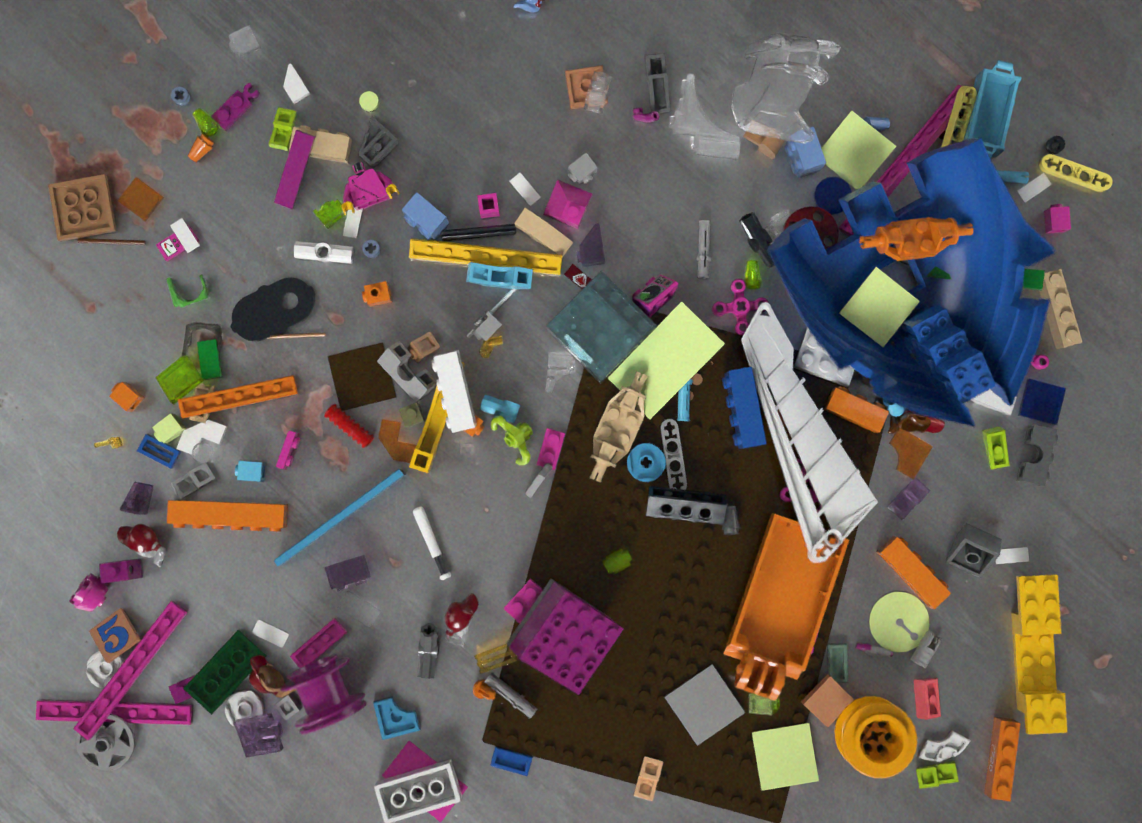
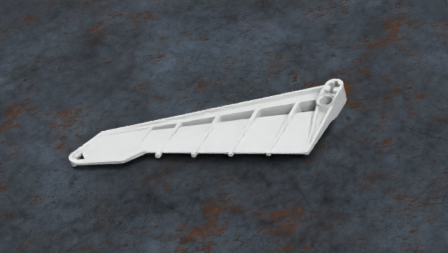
[741,302,878,563]

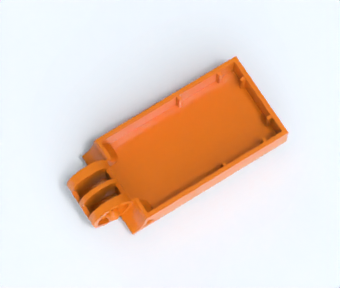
[723,513,849,701]

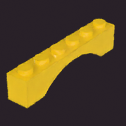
[409,362,465,473]

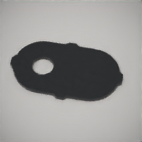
[230,278,315,342]

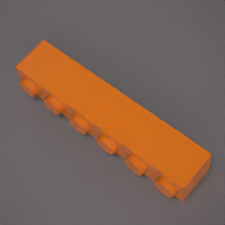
[167,500,288,532]

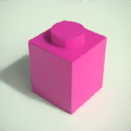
[477,193,500,219]
[1044,204,1071,233]

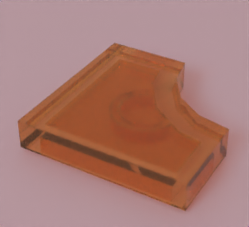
[889,427,933,480]

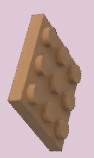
[48,174,117,242]

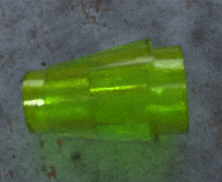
[192,108,219,137]
[744,260,762,290]

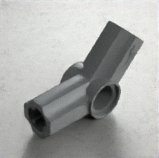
[417,623,440,679]

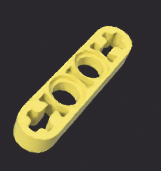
[941,86,977,147]
[1039,154,1113,192]

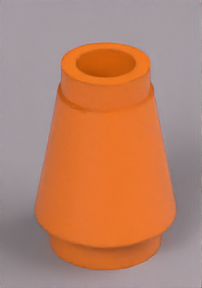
[187,133,214,163]

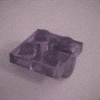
[234,713,284,758]

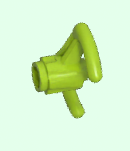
[491,416,533,466]

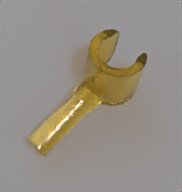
[94,437,123,449]

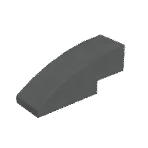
[644,53,671,113]

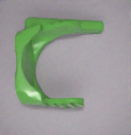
[166,274,209,308]

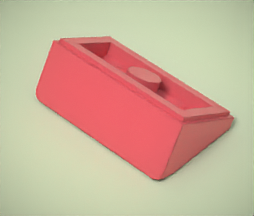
[914,678,941,720]

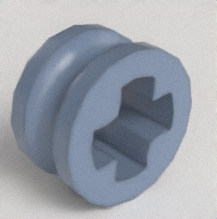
[171,86,190,106]
[362,240,380,258]

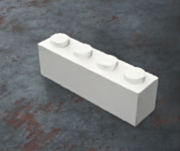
[432,350,477,433]

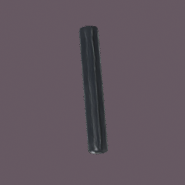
[441,224,516,241]

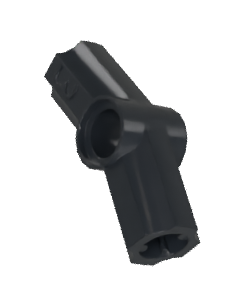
[739,212,775,269]

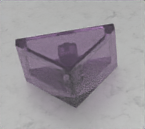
[120,481,154,515]

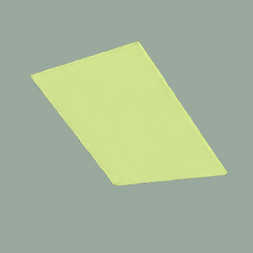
[821,111,896,190]
[839,267,920,347]
[752,723,819,791]

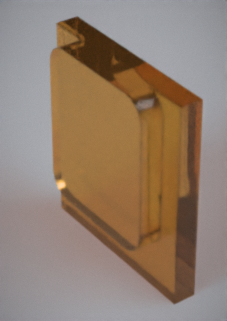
[118,177,164,222]

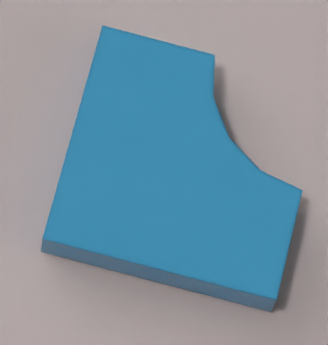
[373,697,421,740]

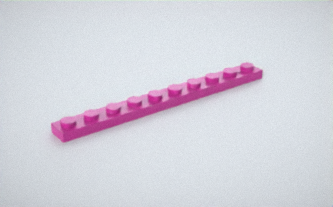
[839,85,968,236]

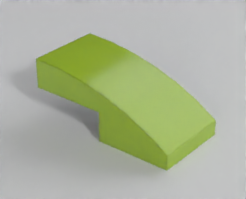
[269,107,297,151]
[916,761,959,789]

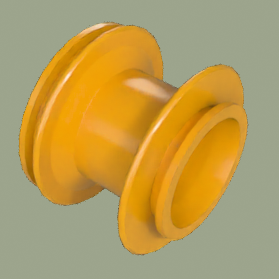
[834,696,917,778]

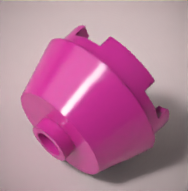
[69,573,108,612]

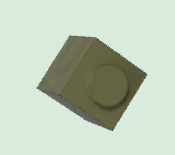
[399,402,426,428]

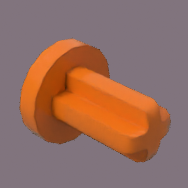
[473,679,496,700]

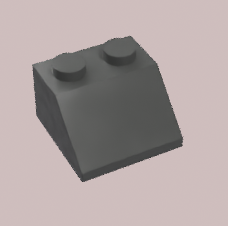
[946,523,1002,578]

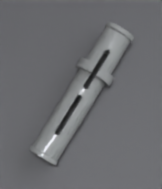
[696,220,711,279]
[485,672,538,718]

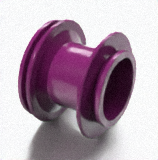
[280,654,367,734]

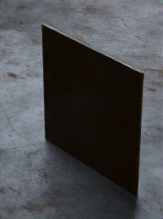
[327,342,396,411]

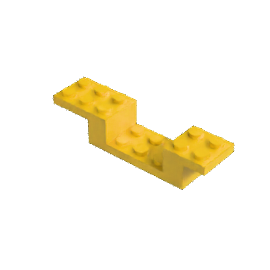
[1011,574,1067,734]

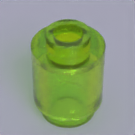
[602,548,632,574]

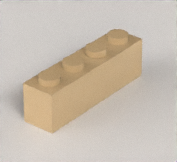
[1039,269,1083,350]

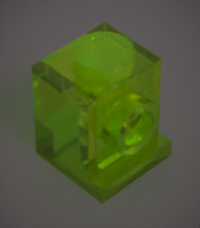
[313,199,345,229]

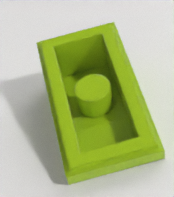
[982,426,1010,470]

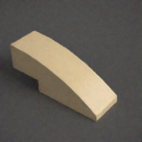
[514,208,573,258]

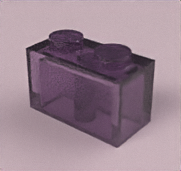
[324,555,371,592]

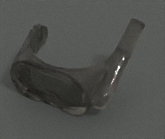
[182,322,223,356]

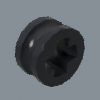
[1045,136,1066,155]

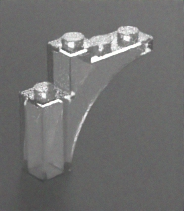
[669,74,741,160]

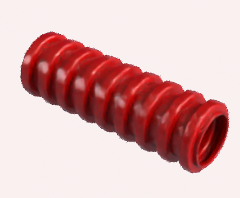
[324,404,374,448]

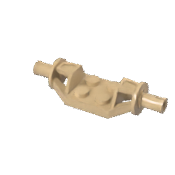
[590,371,648,482]

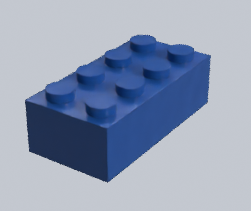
[722,367,766,449]

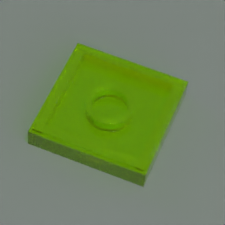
[155,354,204,405]

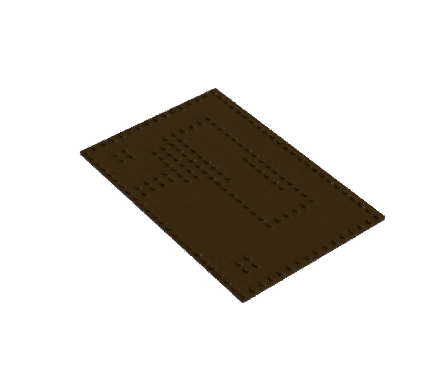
[482,312,888,823]

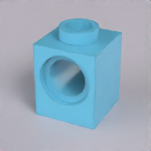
[235,461,266,482]

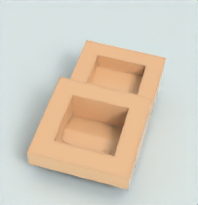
[633,756,663,801]

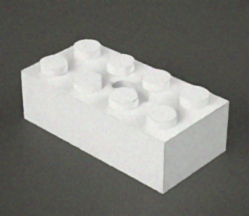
[374,759,462,823]

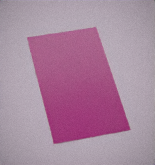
[382,741,468,822]

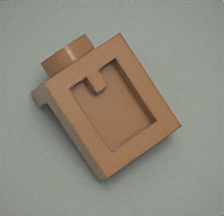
[407,331,440,363]

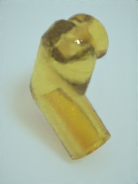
[479,335,503,358]

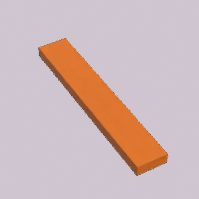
[177,375,298,419]

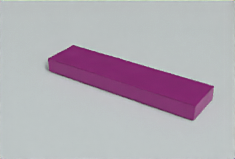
[274,130,316,209]

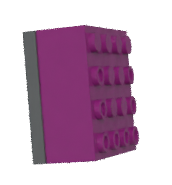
[506,579,623,695]

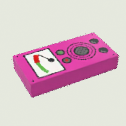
[156,225,199,262]

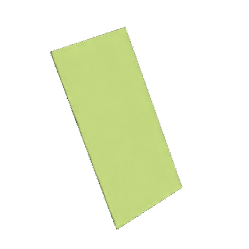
[608,302,725,419]

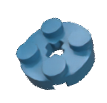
[627,443,666,482]

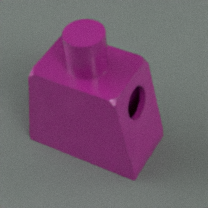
[99,558,143,583]

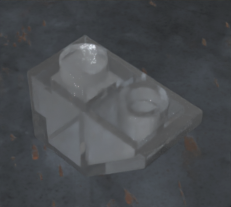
[584,71,612,114]

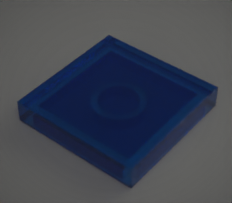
[1018,379,1066,425]

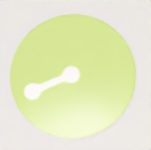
[869,592,929,652]

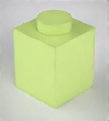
[152,413,187,443]

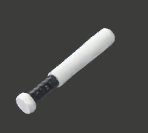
[413,506,451,580]

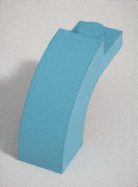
[466,262,533,289]

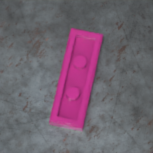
[290,618,347,668]

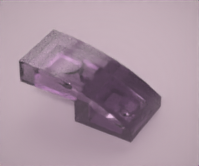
[887,477,930,520]

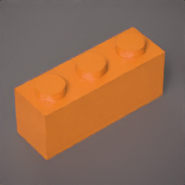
[823,386,889,433]

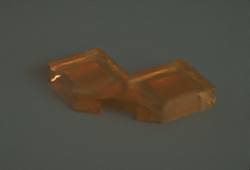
[378,419,416,463]

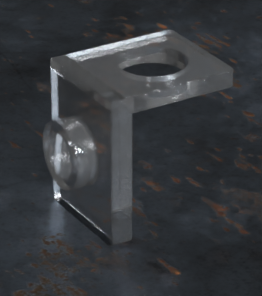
[766,209,790,239]

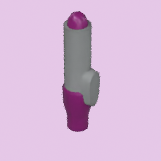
[856,643,893,657]

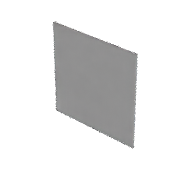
[665,665,745,746]

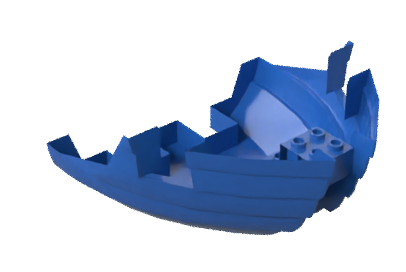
[767,138,1055,427]

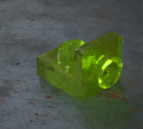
[749,693,780,715]

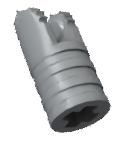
[910,630,942,669]

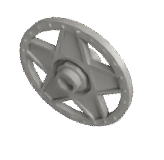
[76,714,135,771]

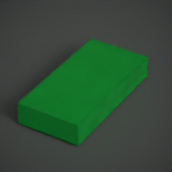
[197,339,222,380]

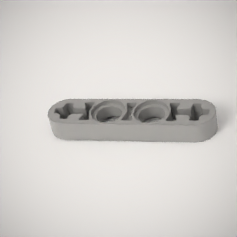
[660,419,687,490]

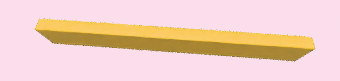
[409,238,562,275]

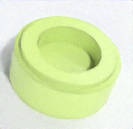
[359,91,379,112]

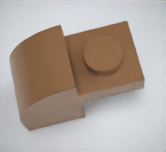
[743,119,785,160]

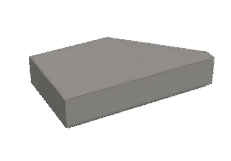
[525,463,553,498]

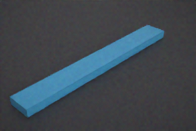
[274,469,406,566]

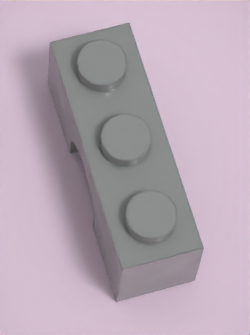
[377,341,437,402]

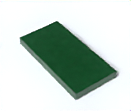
[183,630,267,715]

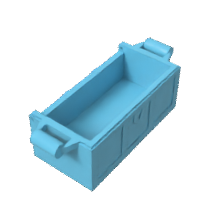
[963,60,1022,159]

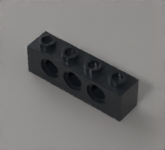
[646,486,727,524]

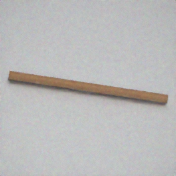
[268,333,326,339]

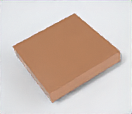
[801,674,854,728]

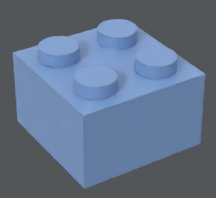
[785,127,826,178]
[402,192,449,240]

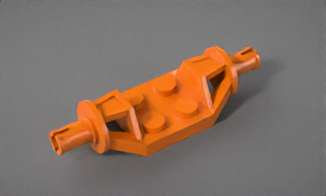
[859,217,974,261]

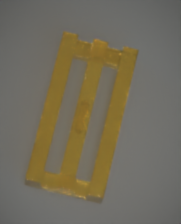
[474,644,517,674]

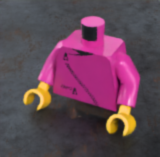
[341,162,400,215]

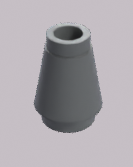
[722,506,741,535]

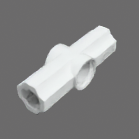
[294,241,354,264]

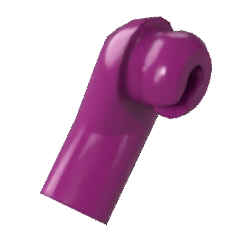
[633,108,659,123]

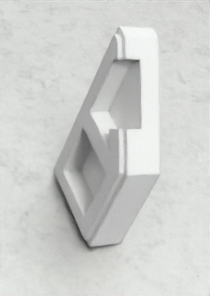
[283,63,310,104]

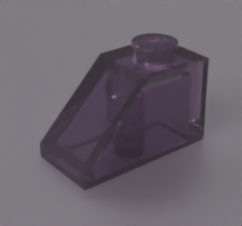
[576,223,605,267]

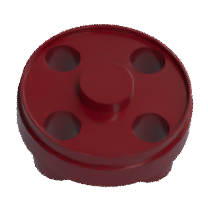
[782,206,839,249]

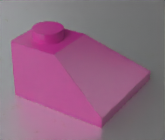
[543,180,592,229]

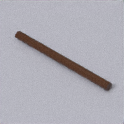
[77,238,145,245]

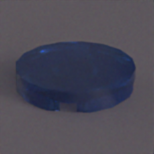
[813,177,852,215]

